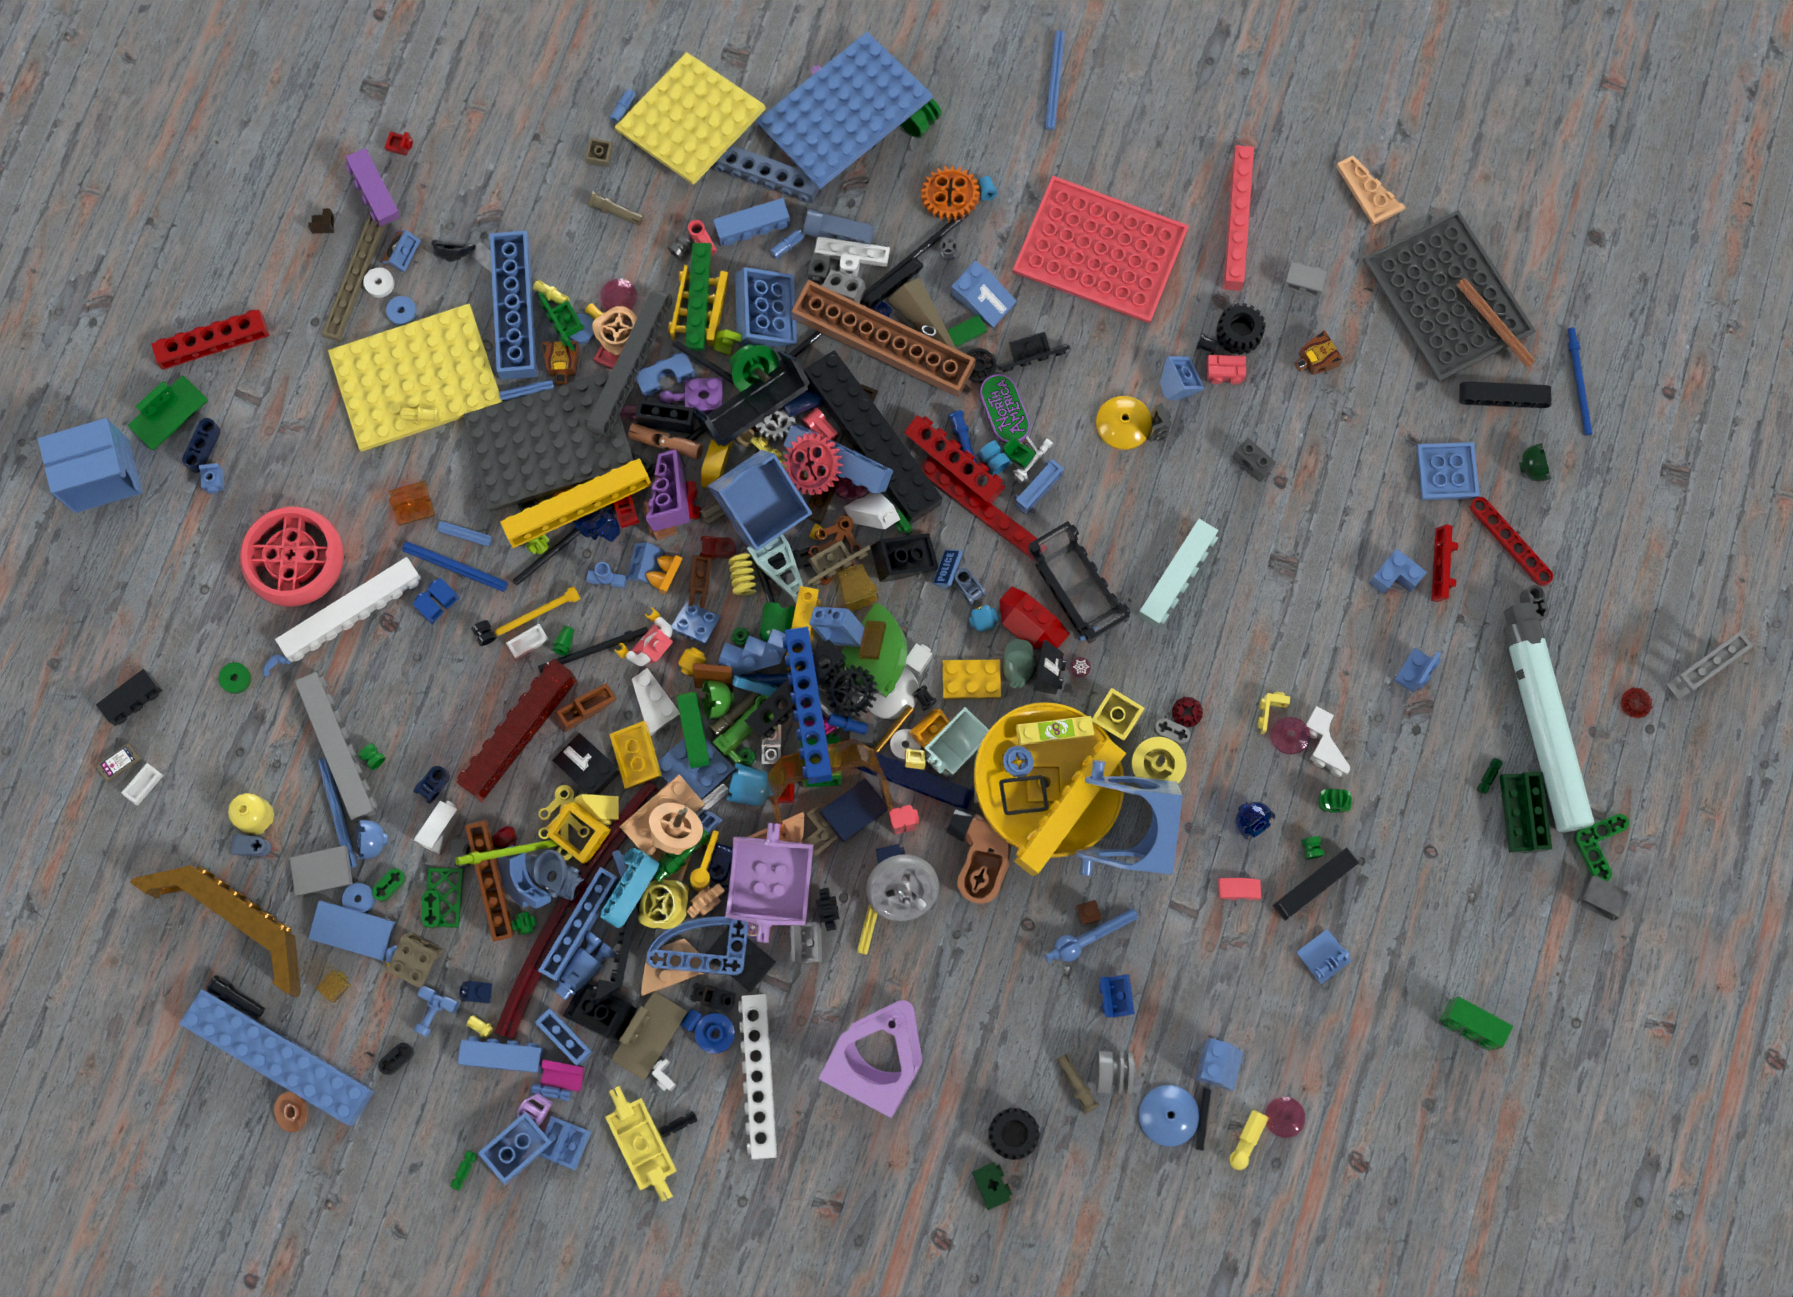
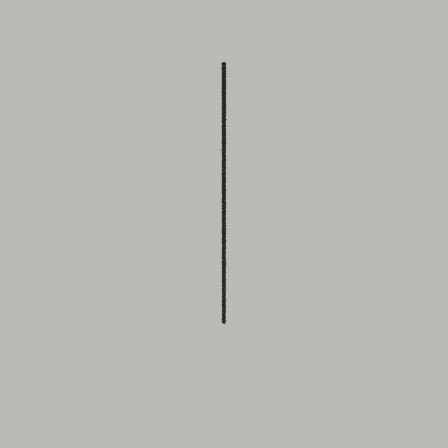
[513,213,971,586]

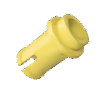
[466,1015,493,1038]

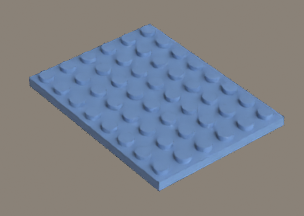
[756,32,933,189]

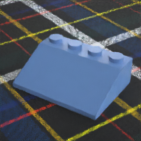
[734,267,797,346]

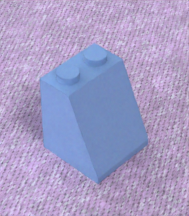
[1195,1038,1243,1091]

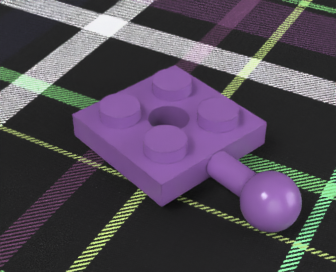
[659,377,723,414]

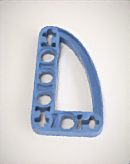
[646,916,748,976]

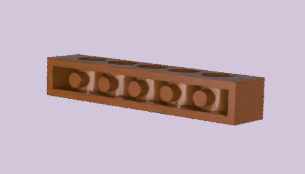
[465,819,515,942]

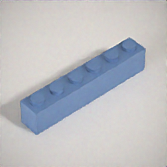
[784,424,894,494]
[538,867,620,982]

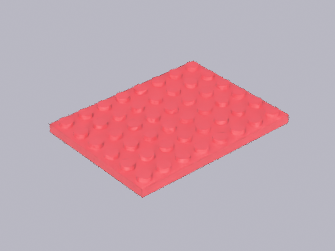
[1012,175,1189,324]

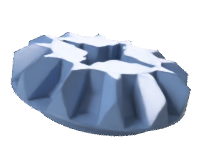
[1002,746,1034,777]

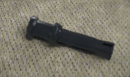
[206,975,265,1019]

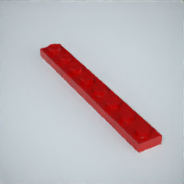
[920,456,1047,562]

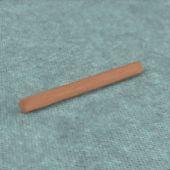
[1457,278,1535,367]

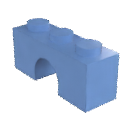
[636,352,696,399]

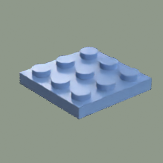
[1416,442,1480,500]
[658,737,735,800]

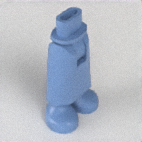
[554,931,615,1000]

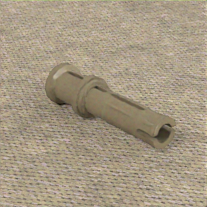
[588,191,644,226]
[708,692,759,737]
[1056,1053,1100,1114]

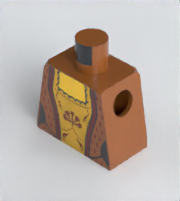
[1294,330,1343,375]
[542,341,580,385]

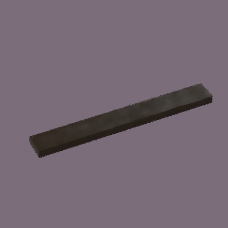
[806,384,878,524]

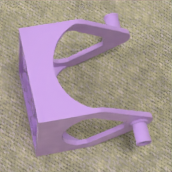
[725,823,814,943]
[819,1000,922,1118]

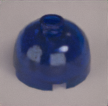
[1235,801,1275,840]

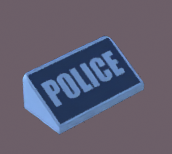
[933,550,963,589]

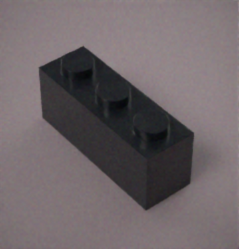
[635,400,696,434]
[96,669,163,726]

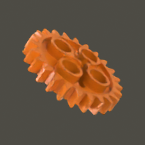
[921,165,980,222]

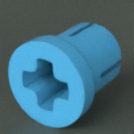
[977,176,998,201]

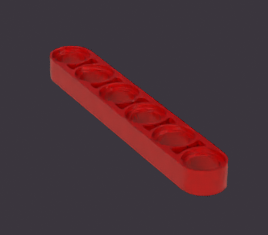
[1470,497,1553,586]

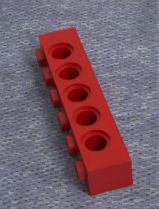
[151,309,270,370]
[903,415,1006,504]

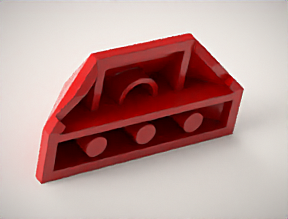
[999,586,1070,649]

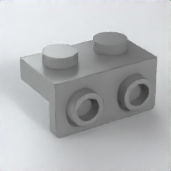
[789,922,822,964]

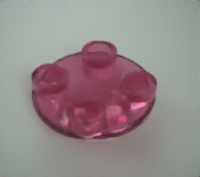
[600,279,637,311]
[835,477,870,500]

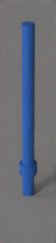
[1567,327,1593,436]

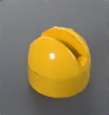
[809,524,824,540]

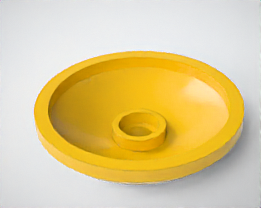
[1096,396,1152,450]

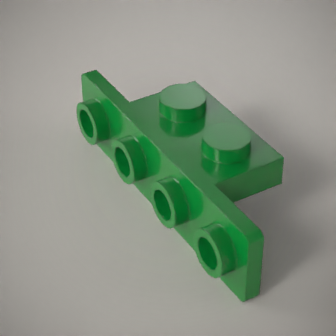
[538,292,584,351]

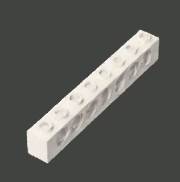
[738,994,777,1160]

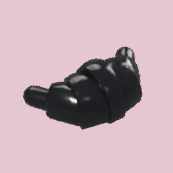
[431,240,476,262]

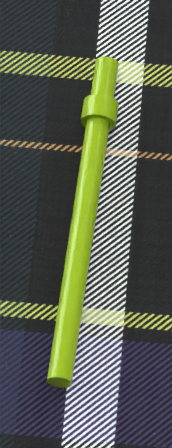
[455,840,560,865]

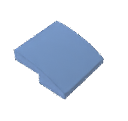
[539,1116,591,1170]

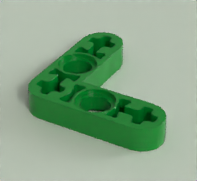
[1574,814,1629,881]

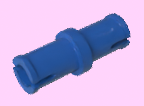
[827,712,868,735]

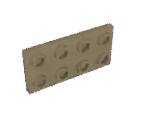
[612,991,687,1080]

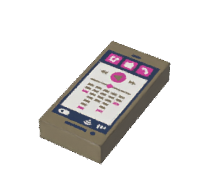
[96,743,141,782]

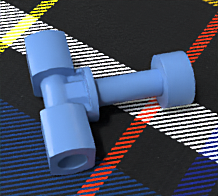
[587,562,627,588]
[414,985,460,1037]

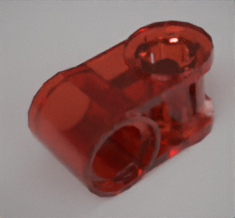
[699,536,737,559]

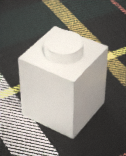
[905,643,932,677]

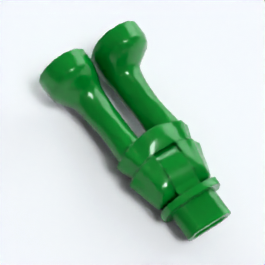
[653,829,711,883]

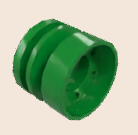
[900,98,942,138]

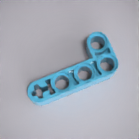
[601,848,659,928]

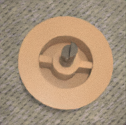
[649,803,703,855]

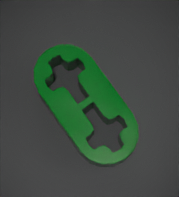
[372,868,406,902]
[421,890,441,929]

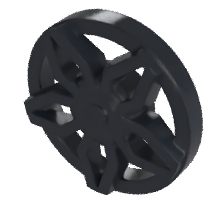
[966,348,996,382]

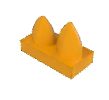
[645,555,683,595]

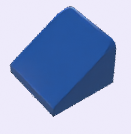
[680,1009,703,1032]

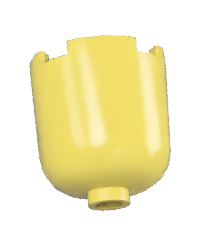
[228,793,274,835]

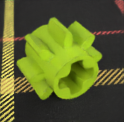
[525,534,550,555]

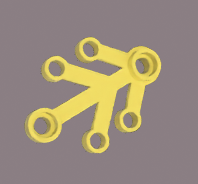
[539,785,590,861]

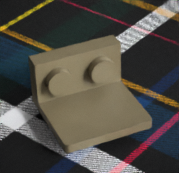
[387,932,445,988]

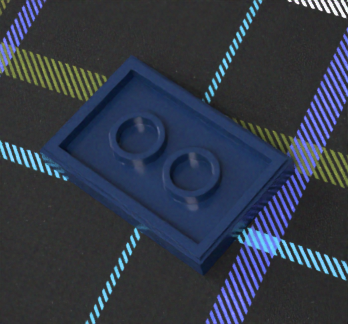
[819,778,889,843]

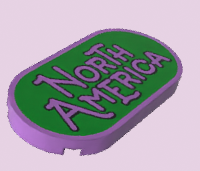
[980,374,1030,443]

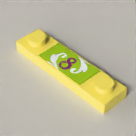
[1016,716,1094,745]

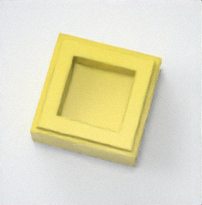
[905,748,925,770]

